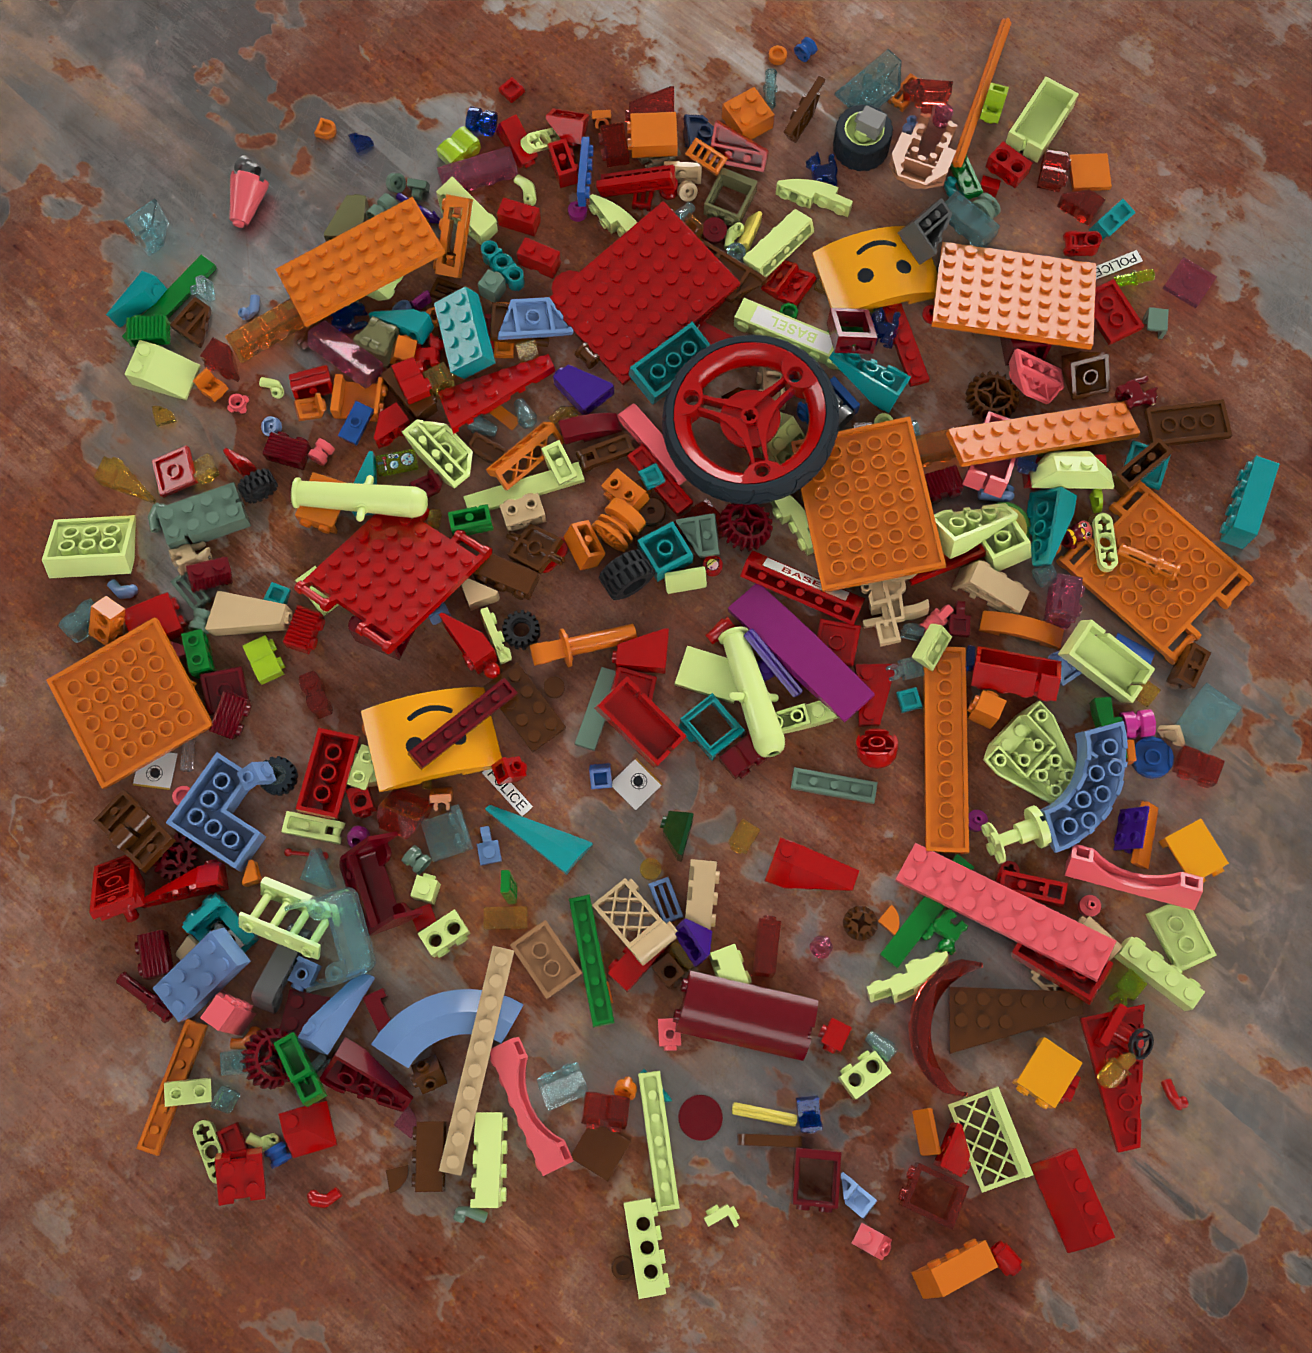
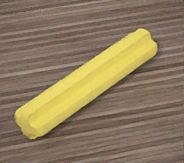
[732,1102,798,1127]

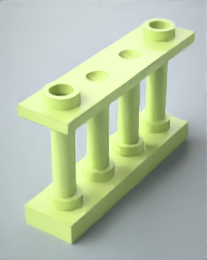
[239,876,343,960]

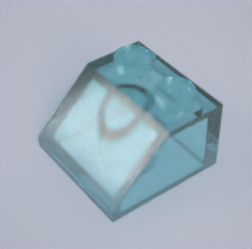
[123,198,168,257]

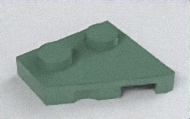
[676,513,720,558]

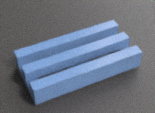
[648,877,684,924]

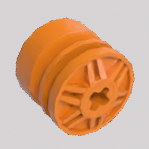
[592,498,646,552]

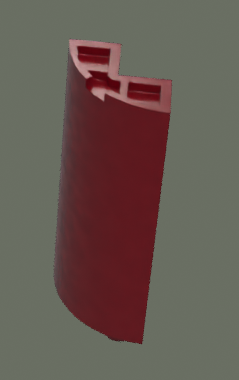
[673,971,818,1061]

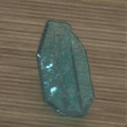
[834,49,902,108]

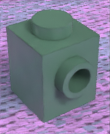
[478,269,507,302]

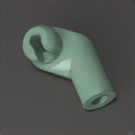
[148,503,166,533]
[453,1206,488,1223]

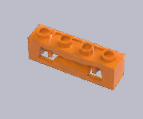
[433,194,473,278]

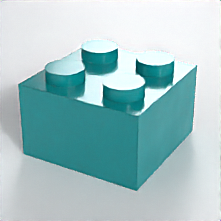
[637,521,693,582]

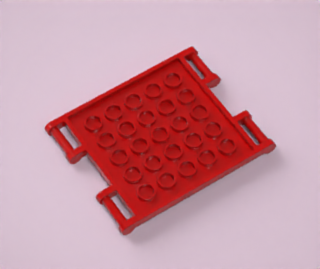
[294,508,492,654]

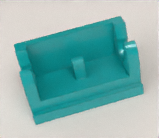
[1089,199,1136,240]

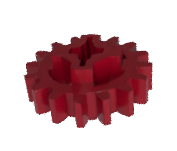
[153,833,199,881]

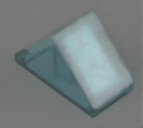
[300,848,337,890]

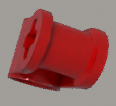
[1063,231,1102,257]

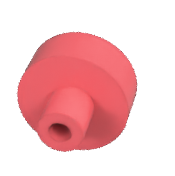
[1078,895,1101,917]

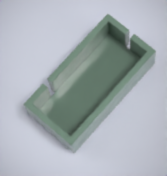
[156,482,251,549]

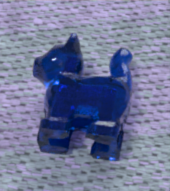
[805,152,838,187]
[331,300,368,336]
[870,307,901,349]

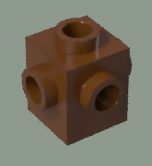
[410,1054,447,1095]

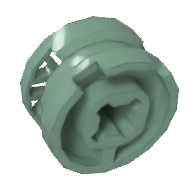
[970,193,1001,224]

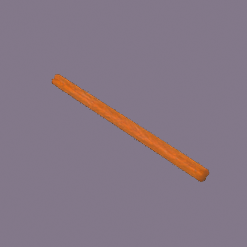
[952,18,1011,168]

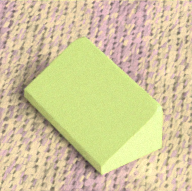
[664,566,707,594]
[912,624,952,671]

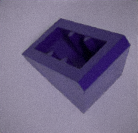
[675,919,712,967]

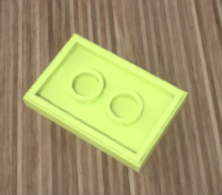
[675,646,737,704]
[1145,904,1217,971]

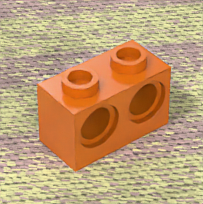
[89,596,125,646]

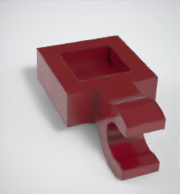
[948,600,971,637]

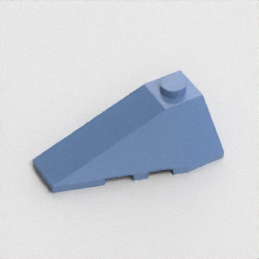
[298,972,375,1055]

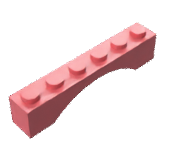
[1065,844,1203,910]
[490,1037,574,1176]

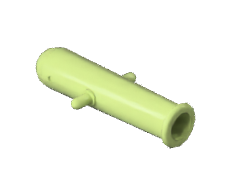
[291,475,428,522]
[718,626,785,757]

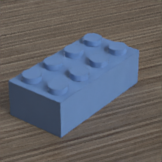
[153,928,251,1022]

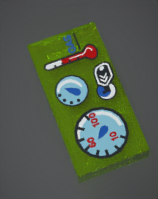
[375,449,419,477]

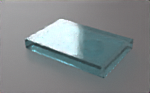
[1175,683,1241,757]

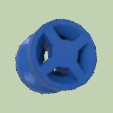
[794,37,817,62]
[264,1141,292,1169]

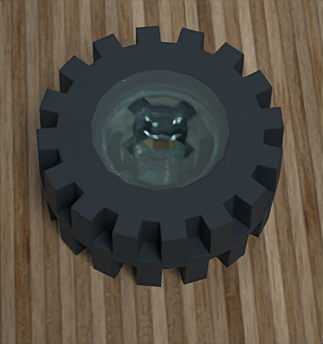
[260,756,298,796]

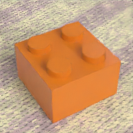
[722,87,775,140]

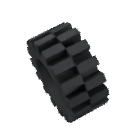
[237,469,278,504]
[502,610,541,650]

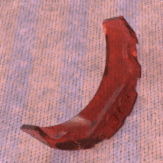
[908,959,983,1098]

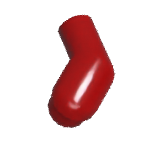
[1161,1079,1189,1111]
[307,1187,342,1208]

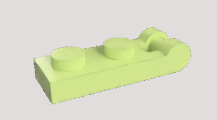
[281,811,346,844]

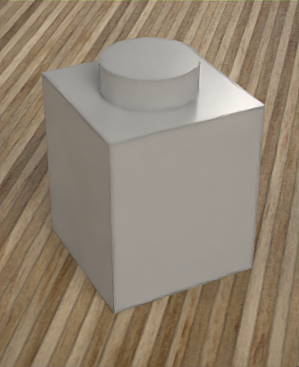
[855,105,887,141]

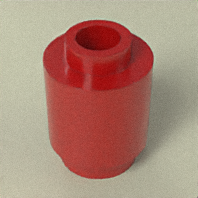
[990,1240,1022,1277]

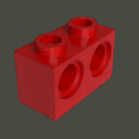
[985,141,1033,188]

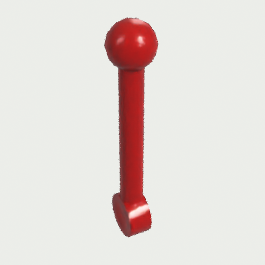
[284,848,329,861]

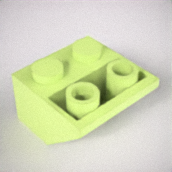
[758,412,805,464]

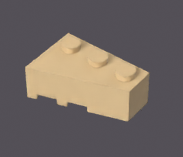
[685,859,720,930]

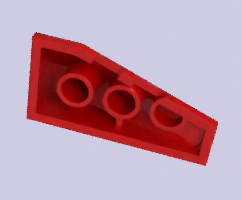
[765,837,859,891]

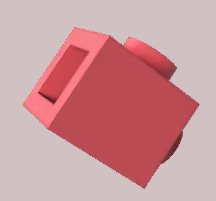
[658,1018,681,1051]

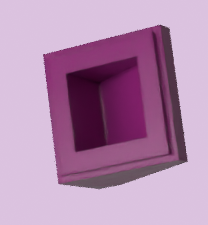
[409,290,432,311]

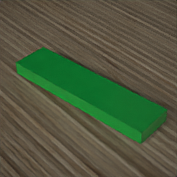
[500,870,518,904]

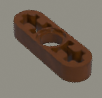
[737,1133,802,1148]

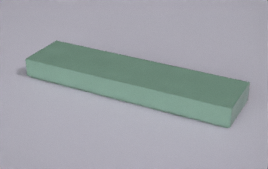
[575,667,615,751]
[791,767,878,804]

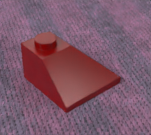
[546,108,590,146]
[278,1101,338,1158]
[933,1123,971,1177]

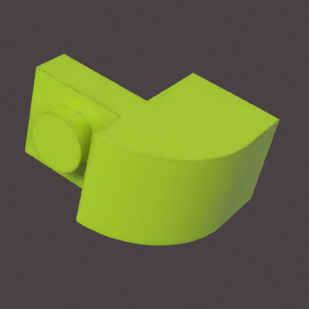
[980,82,1009,124]

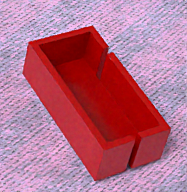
[971,646,1062,702]
[594,676,686,768]

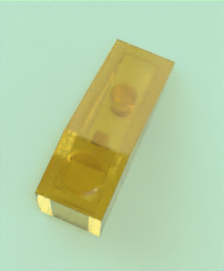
[94,456,156,504]

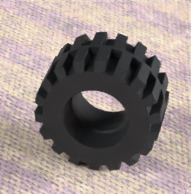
[599,549,655,600]

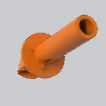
[529,623,637,668]

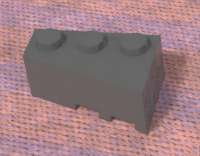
[898,198,952,265]

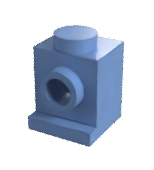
[288,955,322,992]

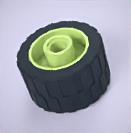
[833,104,893,171]

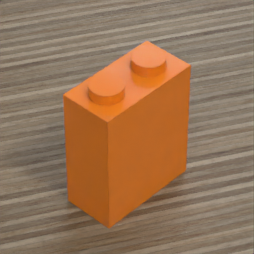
[627,112,678,158]

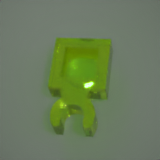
[1108,969,1148,1006]

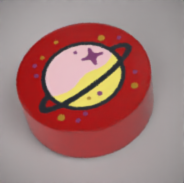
[702,555,723,576]

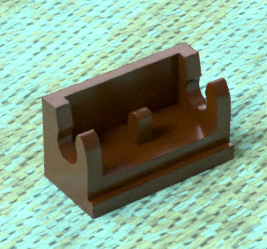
[1166,642,1211,689]

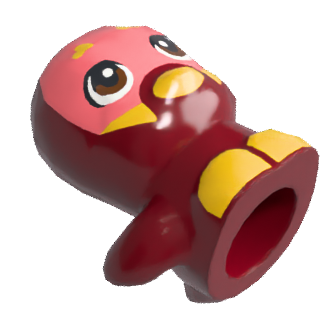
[1061,520,1093,549]

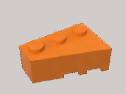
[911,1239,998,1299]

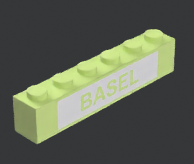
[734,298,841,371]

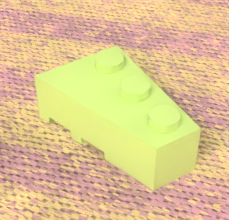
[436,176,498,245]

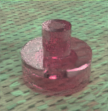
[809,936,833,959]

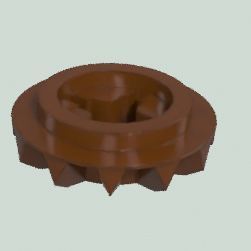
[843,906,878,941]

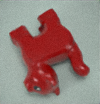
[414,333,444,374]

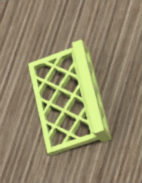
[948,1086,1033,1193]

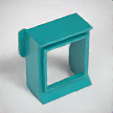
[678,693,745,761]

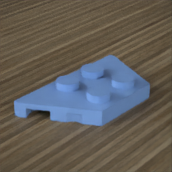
[498,297,573,340]

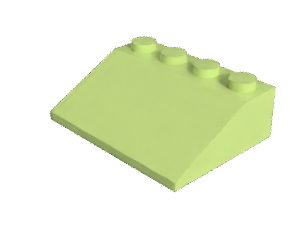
[42,515,136,578]

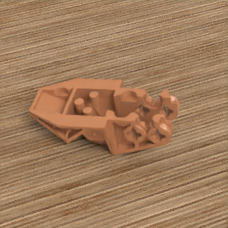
[888,113,957,189]

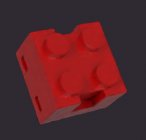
[215,1147,266,1206]

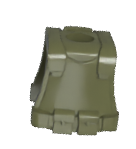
[353,316,400,369]

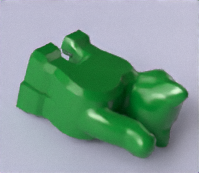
[922,909,968,955]

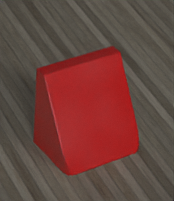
[980,175,1001,198]

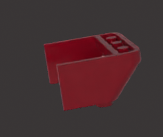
[339,831,423,937]

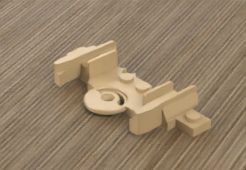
[861,574,929,647]

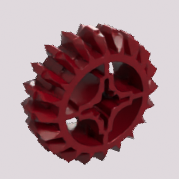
[718,503,773,552]
[240,1028,290,1090]

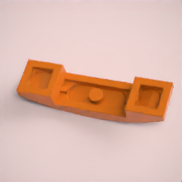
[979,611,1064,650]

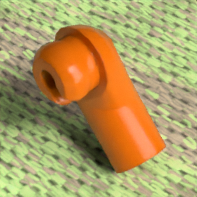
[230,1026,260,1049]

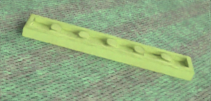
[463,462,585,511]
[638,1070,680,1212]

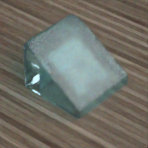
[210,1086,240,1114]

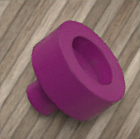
[568,201,587,222]
[969,810,988,832]

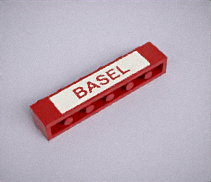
[740,550,865,625]

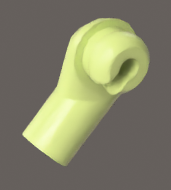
[245,1132,280,1151]

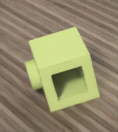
[410,873,441,905]

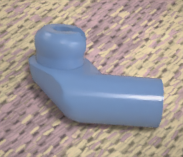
[902,115,918,135]
[238,295,260,320]
[107,579,138,599]

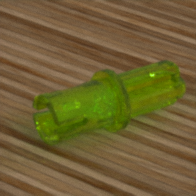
[1114,269,1155,287]

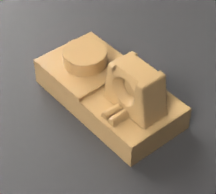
[664,160,702,184]

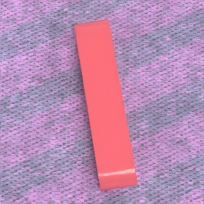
[617,403,687,486]

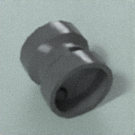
[234,155,262,176]

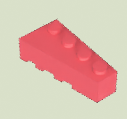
[200,989,257,1036]

